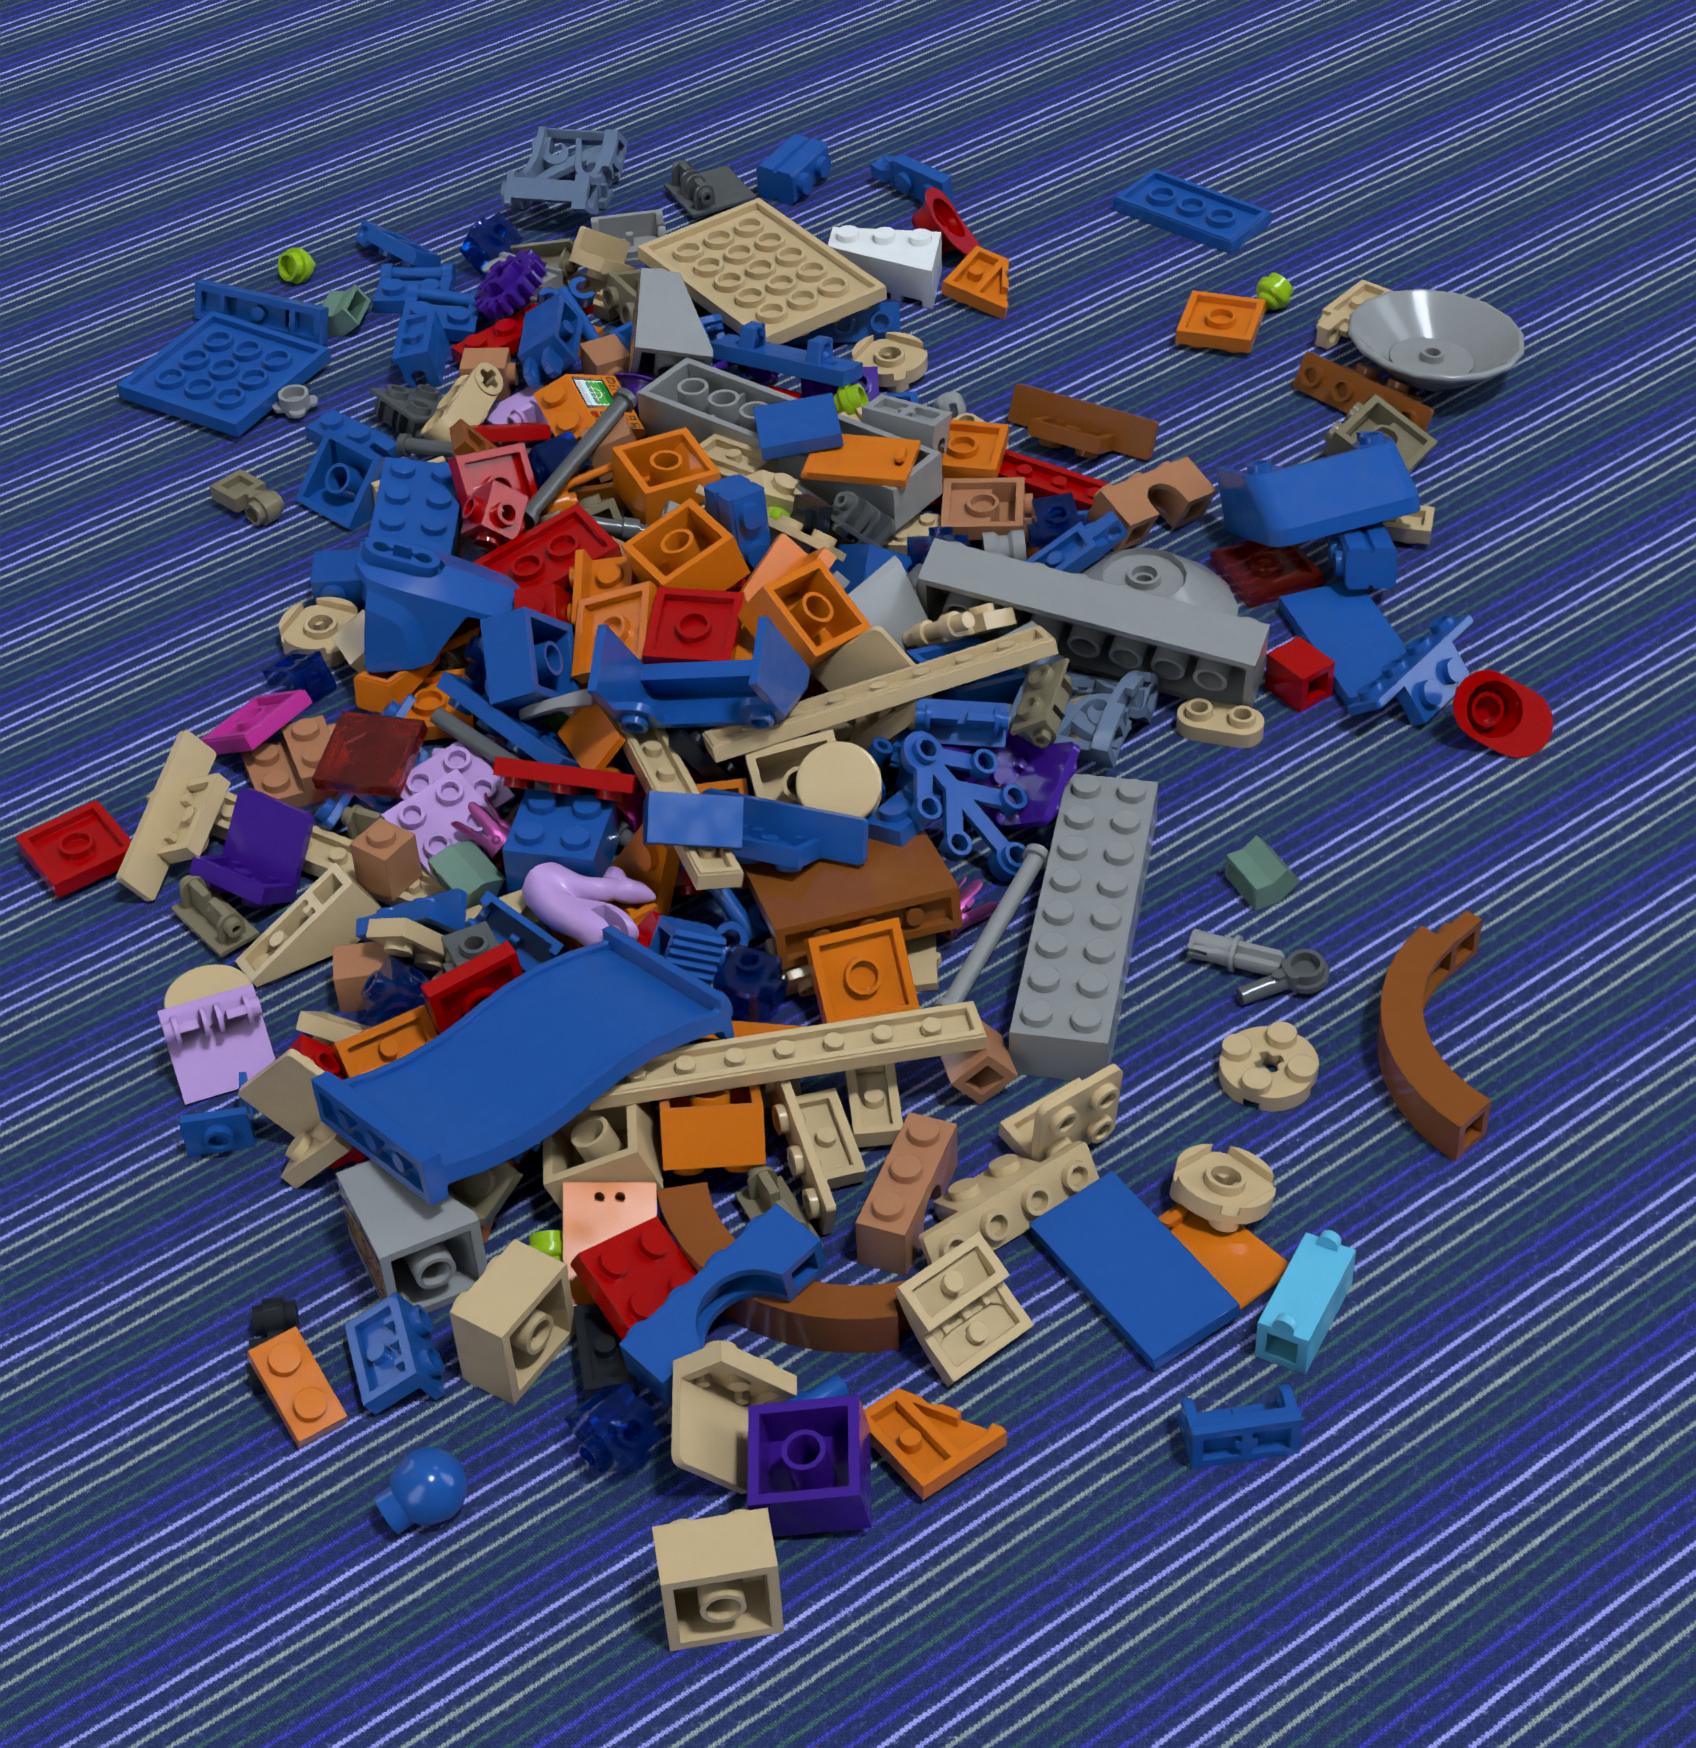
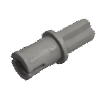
[1187,928,1285,976]

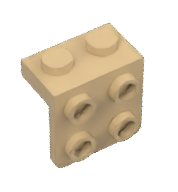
[814,626,933,751]
[998,1064,1123,1163]
[671,1340,797,1494]

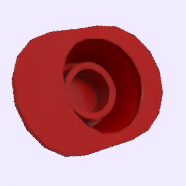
[912,187,980,256]
[1452,670,1553,758]

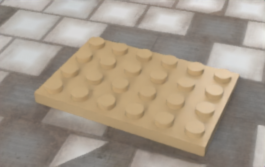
[637,198,887,345]

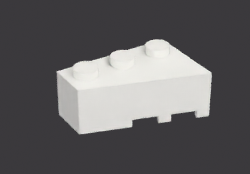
[828,225,942,310]

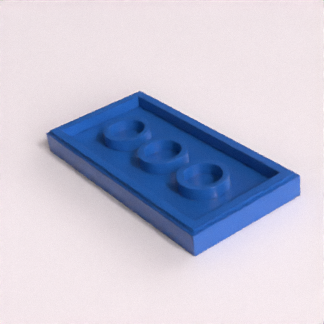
[1113,169,1272,254]
[1279,582,1407,707]
[1029,1171,1241,1371]

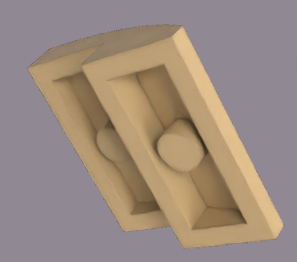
[895,1232,1034,1387]

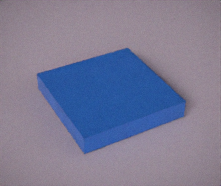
[753,393,844,461]

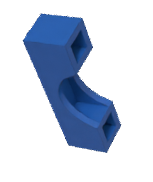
[619,1203,827,1408]

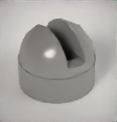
[933,392,967,419]

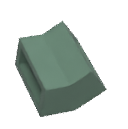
[322,284,371,336]
[1225,835,1301,911]
[427,840,506,909]

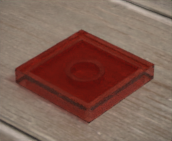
[1210,540,1324,609]
[312,711,428,798]

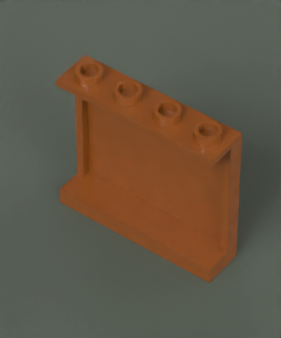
[738,829,963,970]

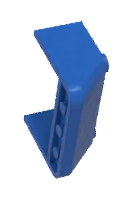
[1216,431,1421,547]
[587,616,810,733]

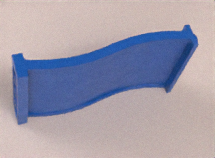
[311,925,734,1206]

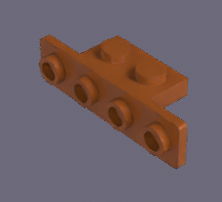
[1293,352,1434,432]
[1008,383,1159,460]

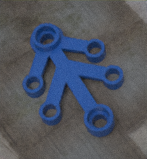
[899,731,1028,882]

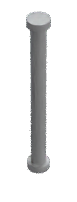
[933,843,1049,1007]

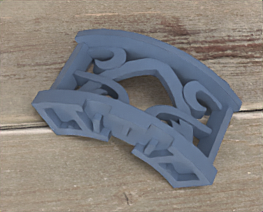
[501,126,628,214]
[1007,654,1162,769]

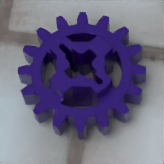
[474,249,547,321]

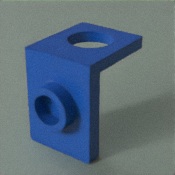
[179,1072,256,1156]

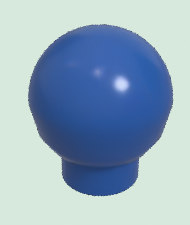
[374,1447,468,1534]

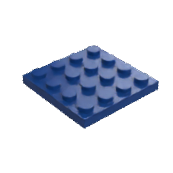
[117,311,331,437]

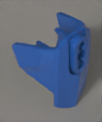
[354,536,520,673]

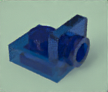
[262,650,337,707]

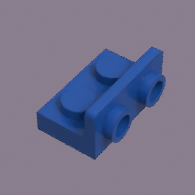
[356,888,467,942]
[344,1292,446,1415]

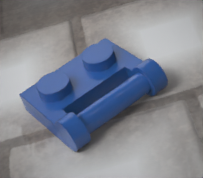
[373,263,456,313]
[402,282,481,342]

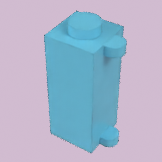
[1255,1230,1356,1375]

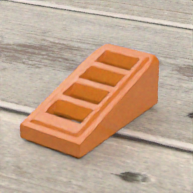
[354,655,440,714]

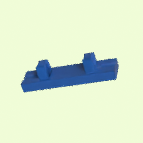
[194,279,329,345]
[710,321,863,387]

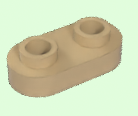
[1176,698,1264,748]

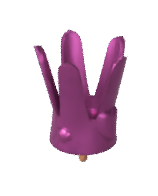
[451,792,512,861]
[939,876,998,940]

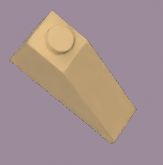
[235,862,382,987]

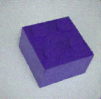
[747,1394,872,1537]

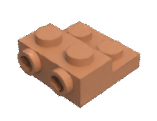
[940,477,1033,542]
[241,715,352,808]

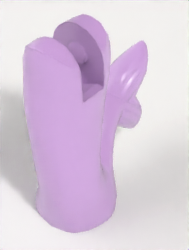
[522,862,656,946]

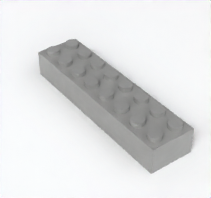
[637,357,943,532]
[918,538,1270,708]
[1009,774,1158,1081]

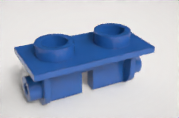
[915,698,1009,749]

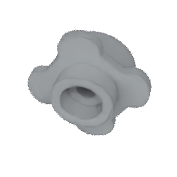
[272,384,318,419]

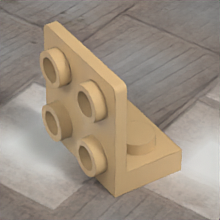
[238,1049,353,1189]

